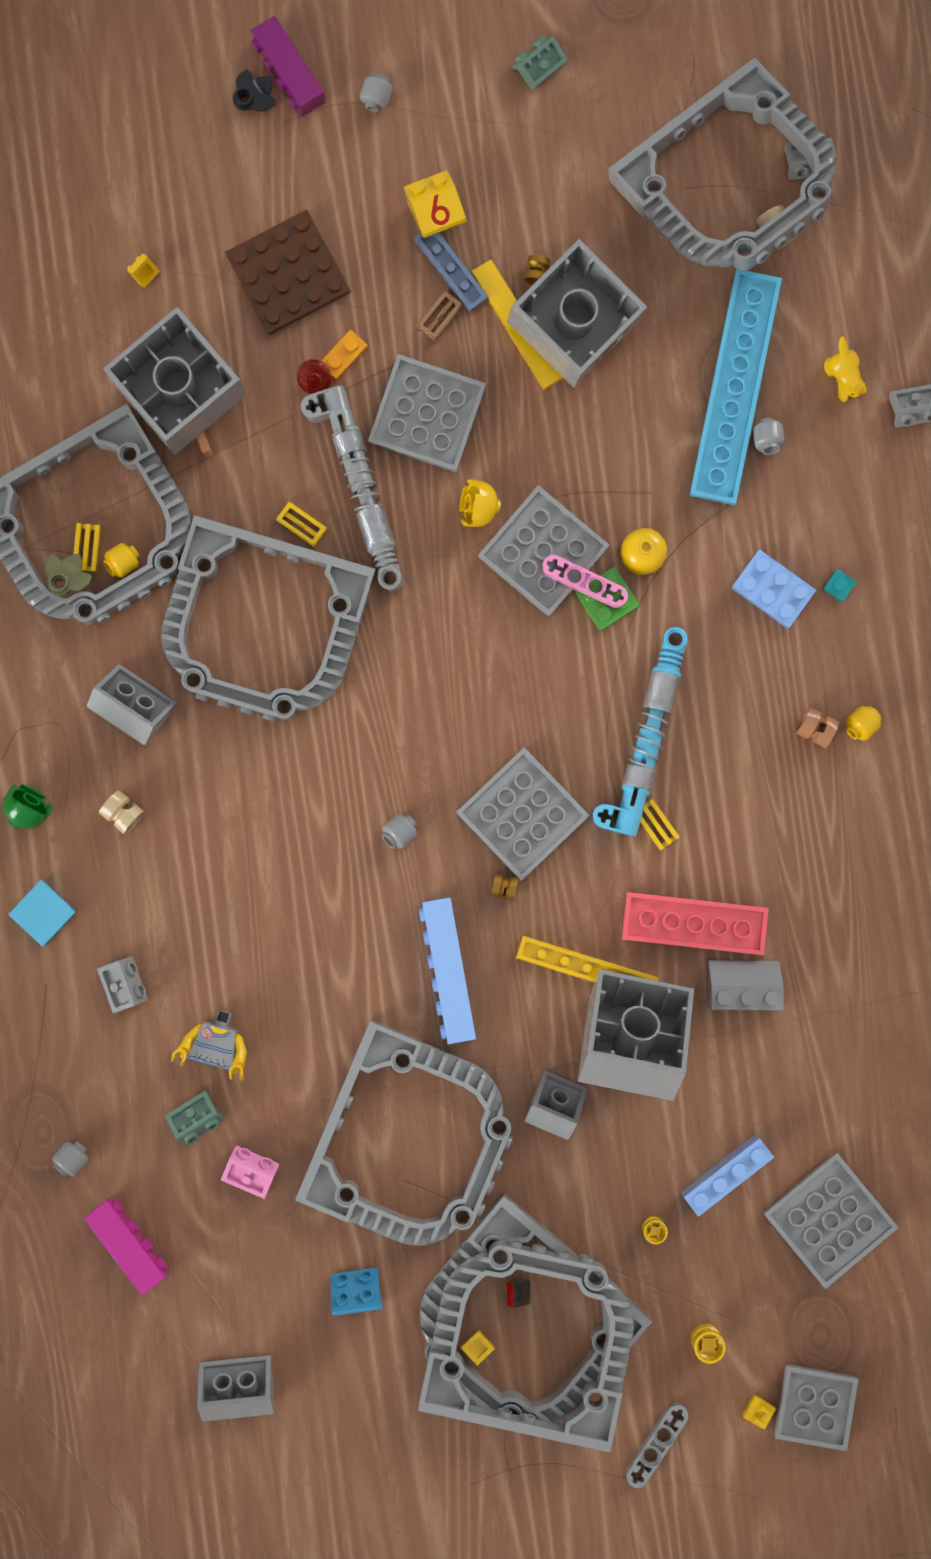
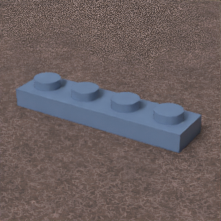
[414,232,488,313]

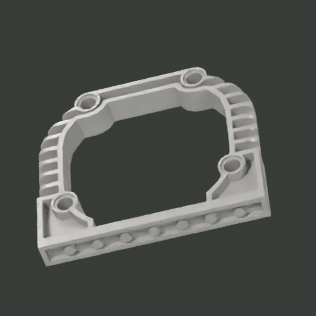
[608,58,836,271]
[0,404,191,625]
[162,515,376,722]
[295,1020,513,1246]
[420,1192,652,1423]
[418,1239,634,1453]

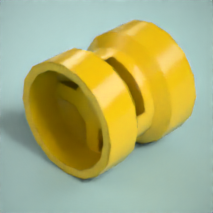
[641,1216,668,1244]

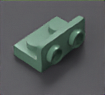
[511,35,568,89]
[165,1090,225,1145]

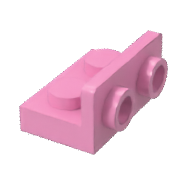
[221,1146,279,1199]

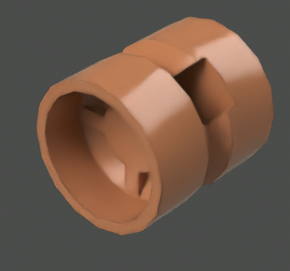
[795,707,839,748]

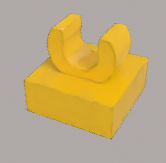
[127,253,160,288]
[461,1329,495,1366]
[742,1394,776,1430]

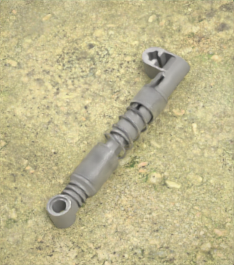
[301,386,404,592]

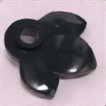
[233,69,276,112]

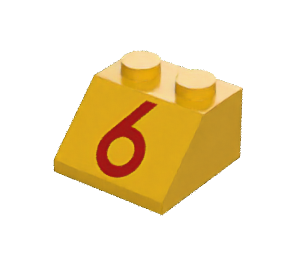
[404,170,467,238]

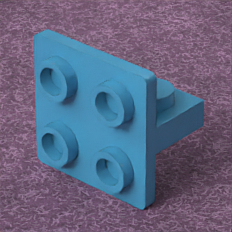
[331,1268,383,1316]

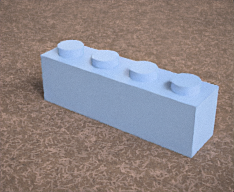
[680,1134,774,1217]

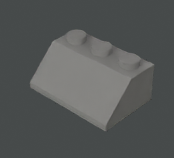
[86,664,177,745]
[707,960,784,1010]
[197,1355,275,1422]

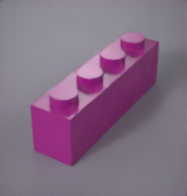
[251,15,326,117]

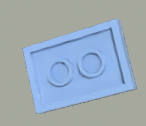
[731,549,816,629]

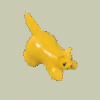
[824,336,867,402]

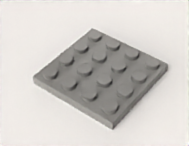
[368,354,486,473]
[478,485,610,617]
[456,747,590,881]
[762,1152,899,1289]

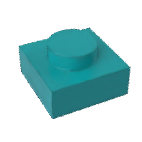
[822,569,856,602]

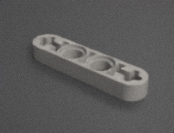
[626,1402,688,1488]

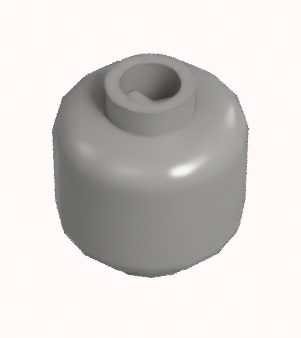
[360,73,393,112]
[753,418,785,455]
[382,814,417,849]
[52,1141,89,1178]

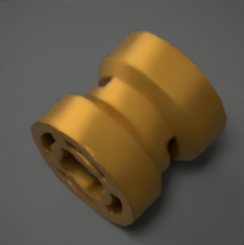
[524,254,551,285]
[491,873,519,901]

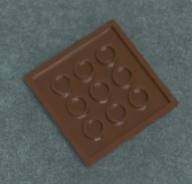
[225,209,351,335]

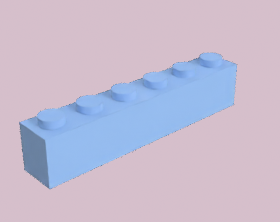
[419,897,476,1044]

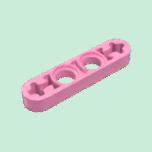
[542,555,628,608]

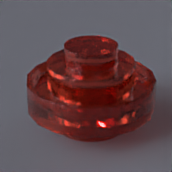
[297,359,331,394]

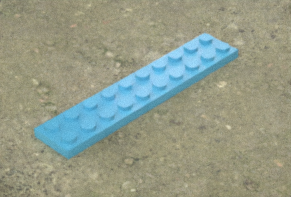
[689,269,782,505]

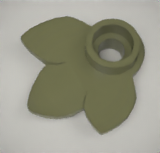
[45,554,92,596]

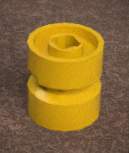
[690,1323,726,1364]

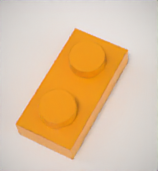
[319,329,368,381]

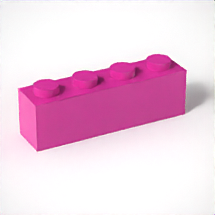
[84,1196,169,1295]

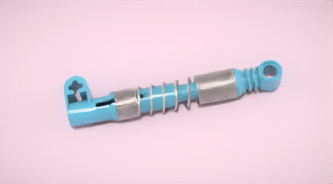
[593,627,687,837]

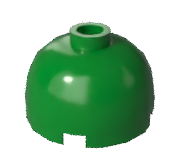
[2,784,53,829]

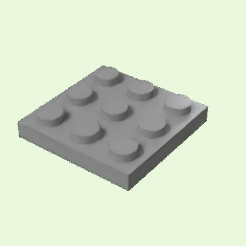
[774,1364,859,1451]

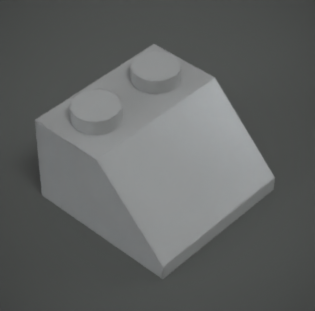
[524,1070,588,1140]

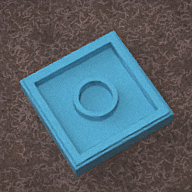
[8,880,77,947]

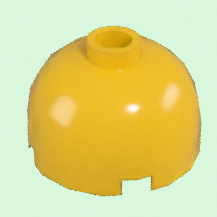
[459,480,501,527]
[620,528,667,575]

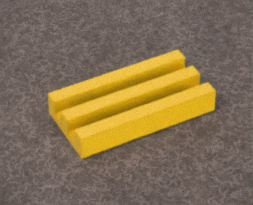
[276,501,328,548]
[74,523,102,572]
[640,799,680,851]

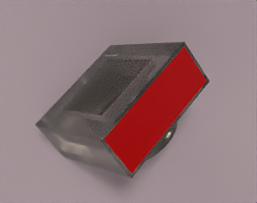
[507,1278,530,1308]

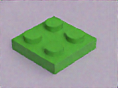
[575,566,640,632]

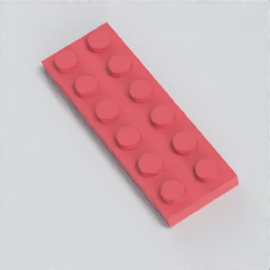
[621,892,769,955]

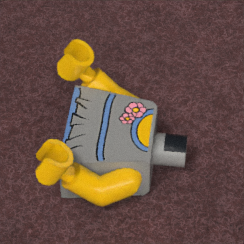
[171,1010,247,1081]

